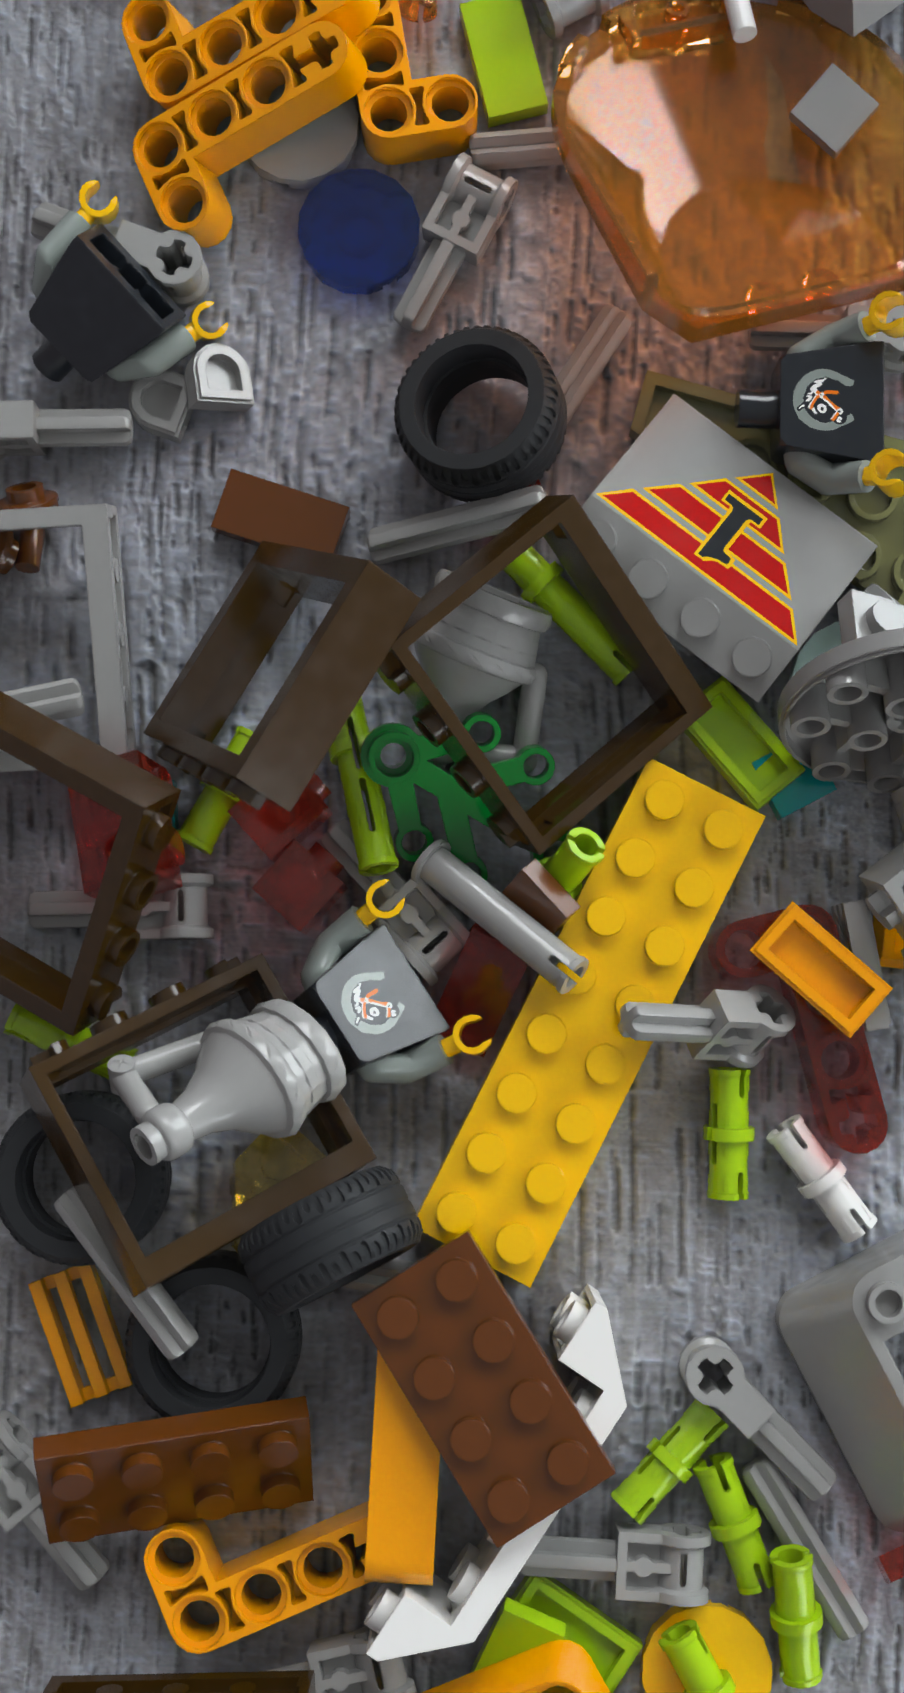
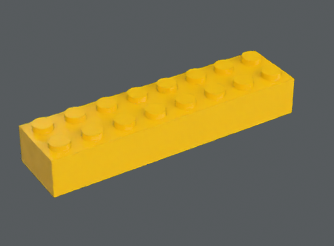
[416,759,766,1288]

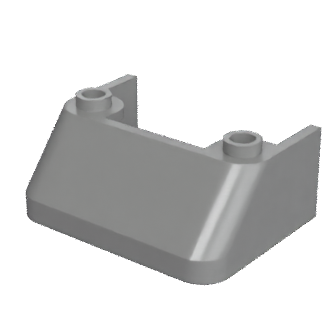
[775,1229,904,1532]

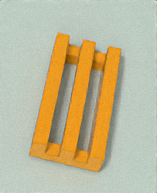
[28,1264,134,1408]

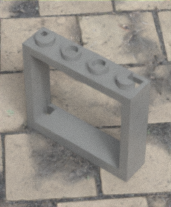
[0,503,137,772]

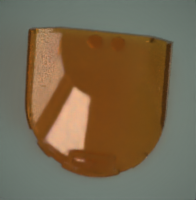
[551,0,904,343]

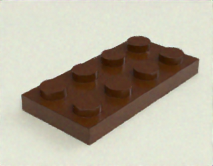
[351,1229,616,1548]
[33,1396,314,1544]

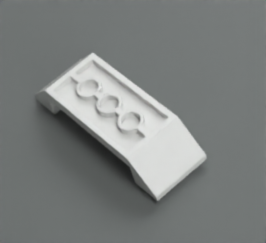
[364,1283,627,1662]

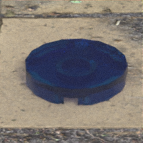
[298,168,420,295]

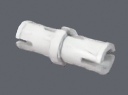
[766,1114,877,1244]

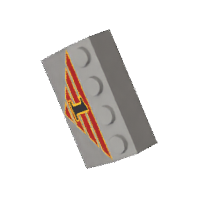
[582,394,878,702]

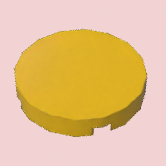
[640,1600,772,1693]

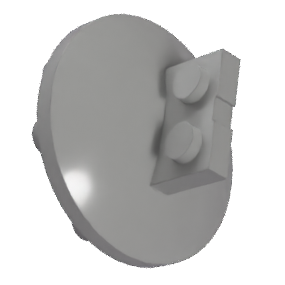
[777,589,904,794]

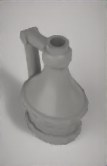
[413,569,552,774]
[107,998,346,1166]

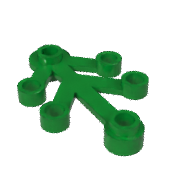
[360,712,570,881]

